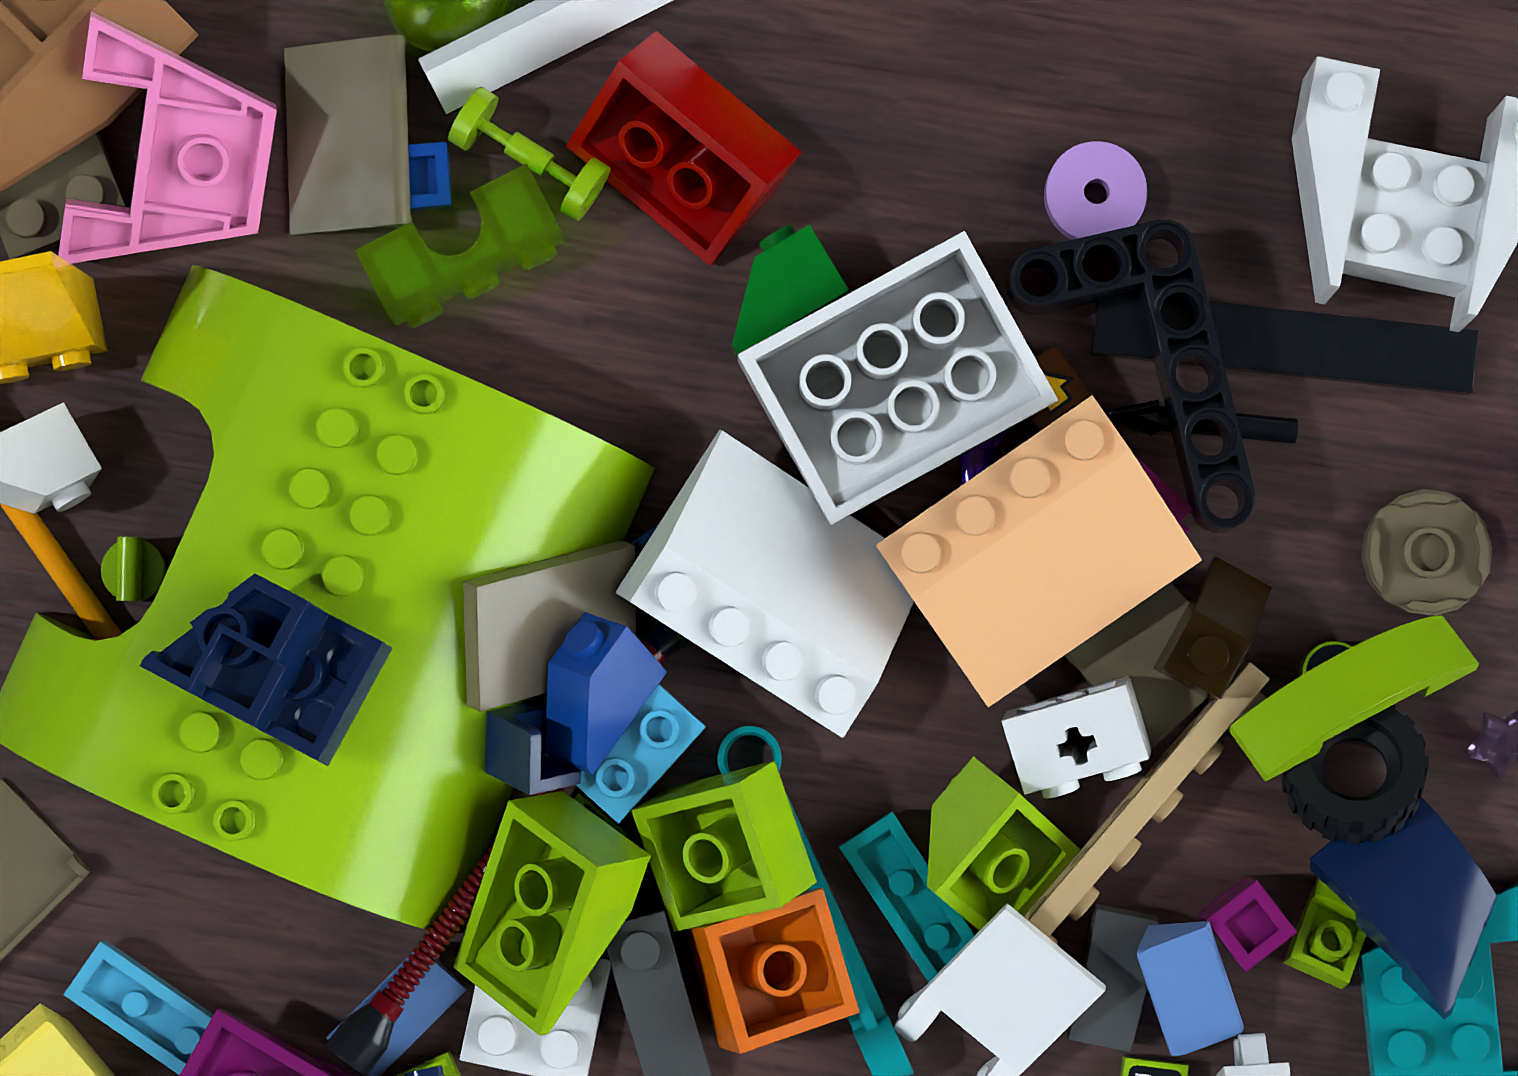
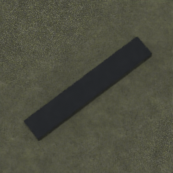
[1091,293,1479,395]

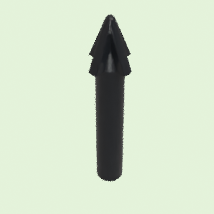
[1107,399,1298,444]

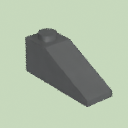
[607,906,712,1076]

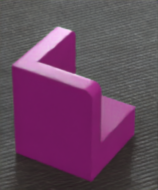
[1196,876,1297,972]

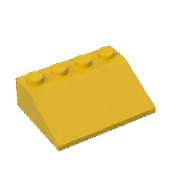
[0,251,108,384]

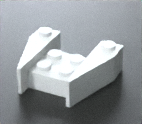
[1291,56,1518,332]

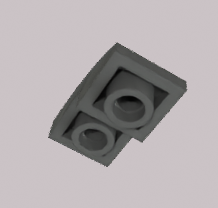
[1066,903,1159,1052]

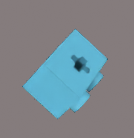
[576,684,707,824]

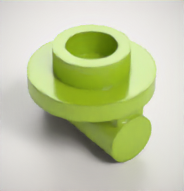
[101,537,166,602]

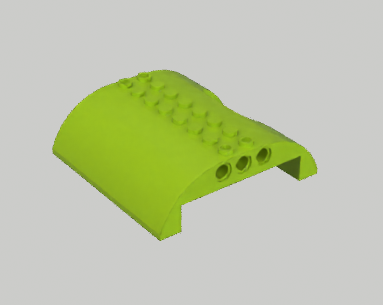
[0,265,655,930]

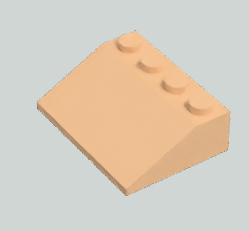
[875,395,1202,708]

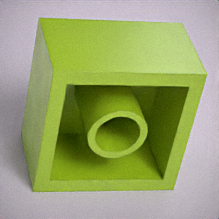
[631,760,817,932]

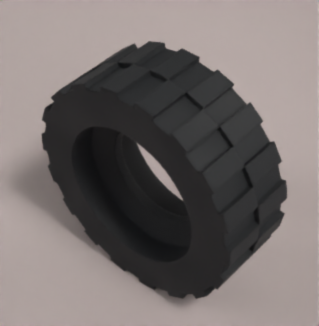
[1281,705,1429,845]

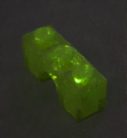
[355,163,565,328]

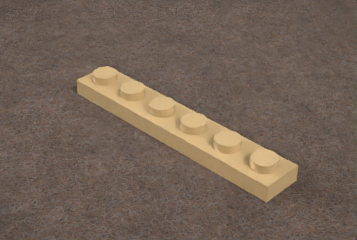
[1024,662,1270,944]

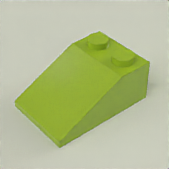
[453,791,651,1036]

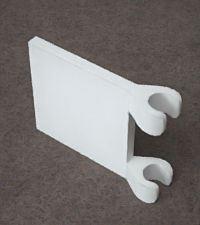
[894,903,1106,1076]

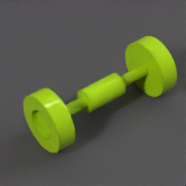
[448,87,611,221]

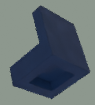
[485,700,581,795]

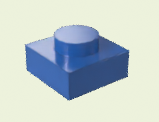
[408,142,454,212]

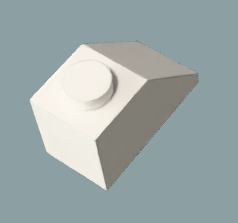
[0,402,102,514]

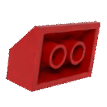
[566,31,802,267]

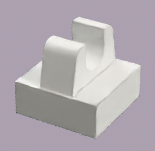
[1216,1033,1290,1076]

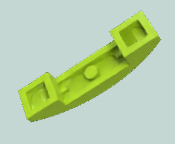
[1229,615,1479,782]

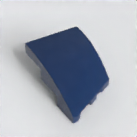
[140,573,392,766]
[1310,798,1496,1020]

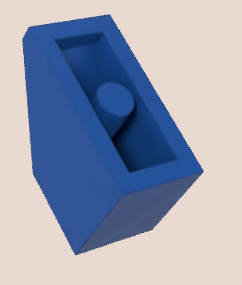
[545,612,667,775]

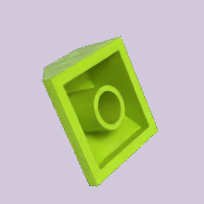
[927,756,1081,931]

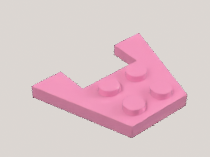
[58,11,277,264]

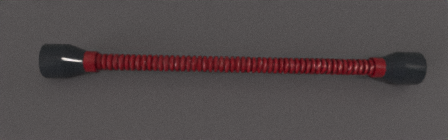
[325,614,691,1076]

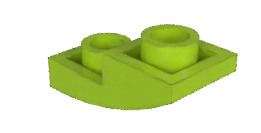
[1283,877,1366,989]

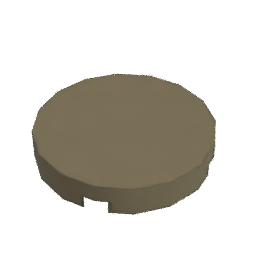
[1361,489,1492,616]

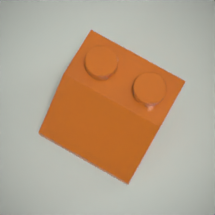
[685,888,860,1054]

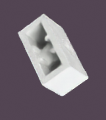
[1001,676,1152,799]

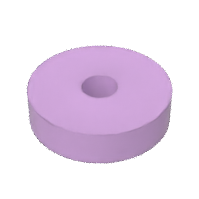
[1044,141,1147,240]

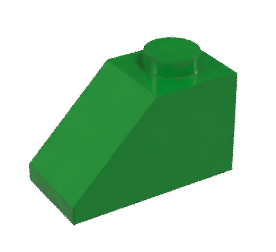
[732,224,849,360]

